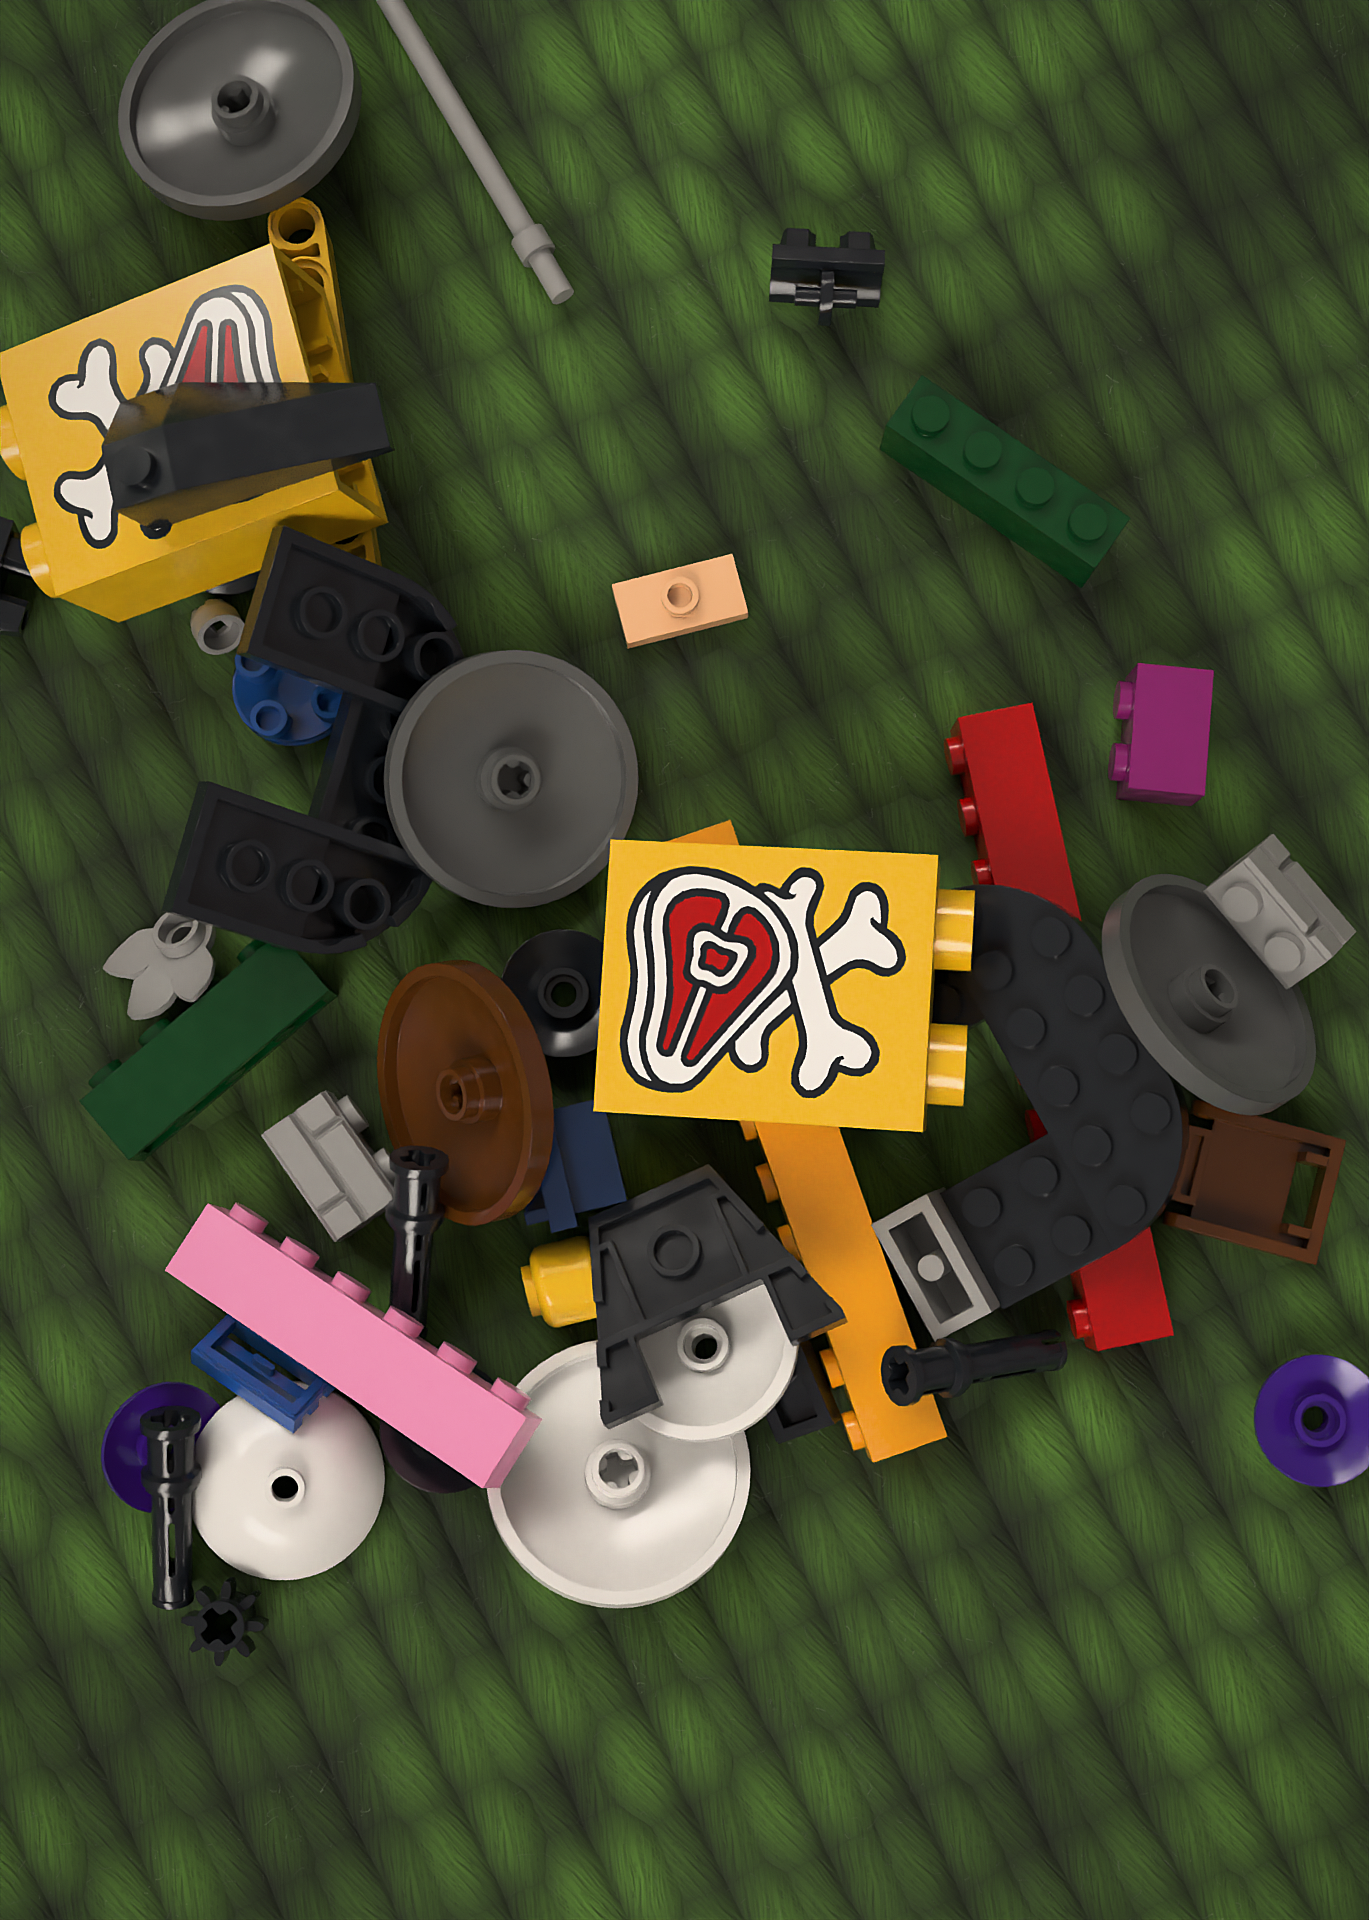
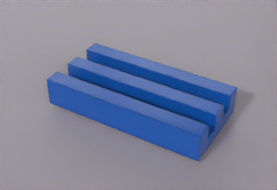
[191,1314,335,1434]

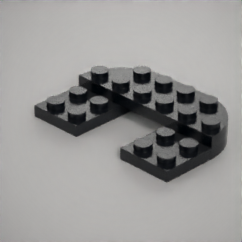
[161,525,465,954]
[932,884,1190,1309]

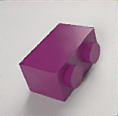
[1108,663,1214,806]

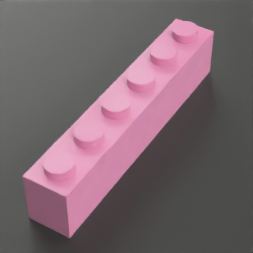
[165,1202,542,1488]

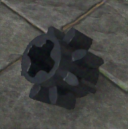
[181,1577,269,1666]

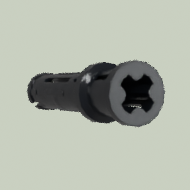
[385,1145,449,1340]
[881,1329,1068,1406]
[140,1405,202,1610]

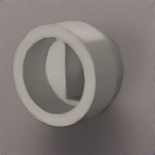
[190,599,245,655]

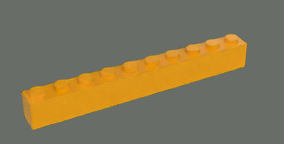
[666,820,948,1463]

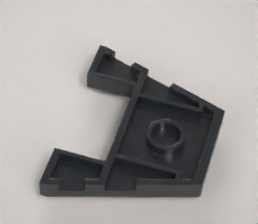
[588,1164,848,1429]

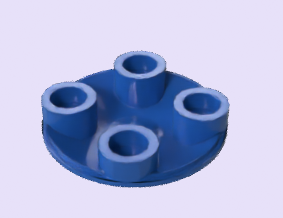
[232,654,342,746]

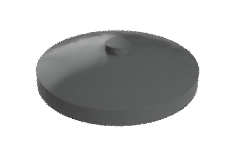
[118,0,362,221]
[384,650,639,908]
[1102,874,1316,1116]

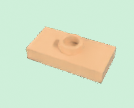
[612,554,748,649]

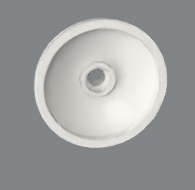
[636,1285,799,1442]
[192,1381,385,1580]

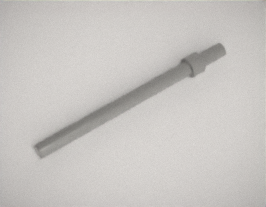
[376,0,574,304]

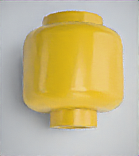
[520,1236,597,1327]

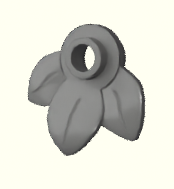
[103,912,216,1020]

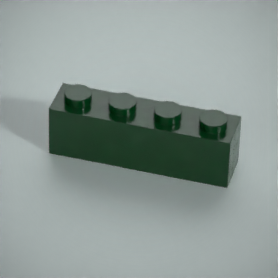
[879,375,1131,589]
[79,940,338,1161]

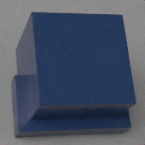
[524,1100,629,1233]

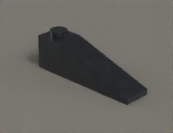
[101,382,395,530]

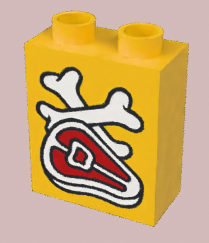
[0,243,388,623]
[593,839,975,1132]

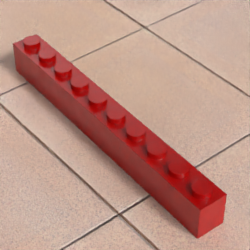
[944,702,1174,1351]

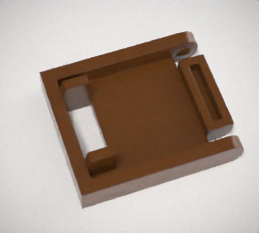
[1162,1100,1346,1265]

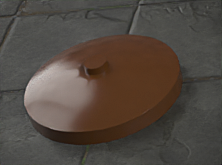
[377,959,554,1226]

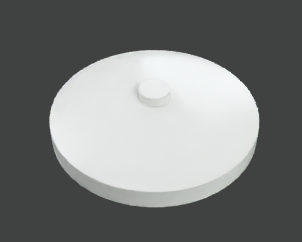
[487,1340,751,1608]

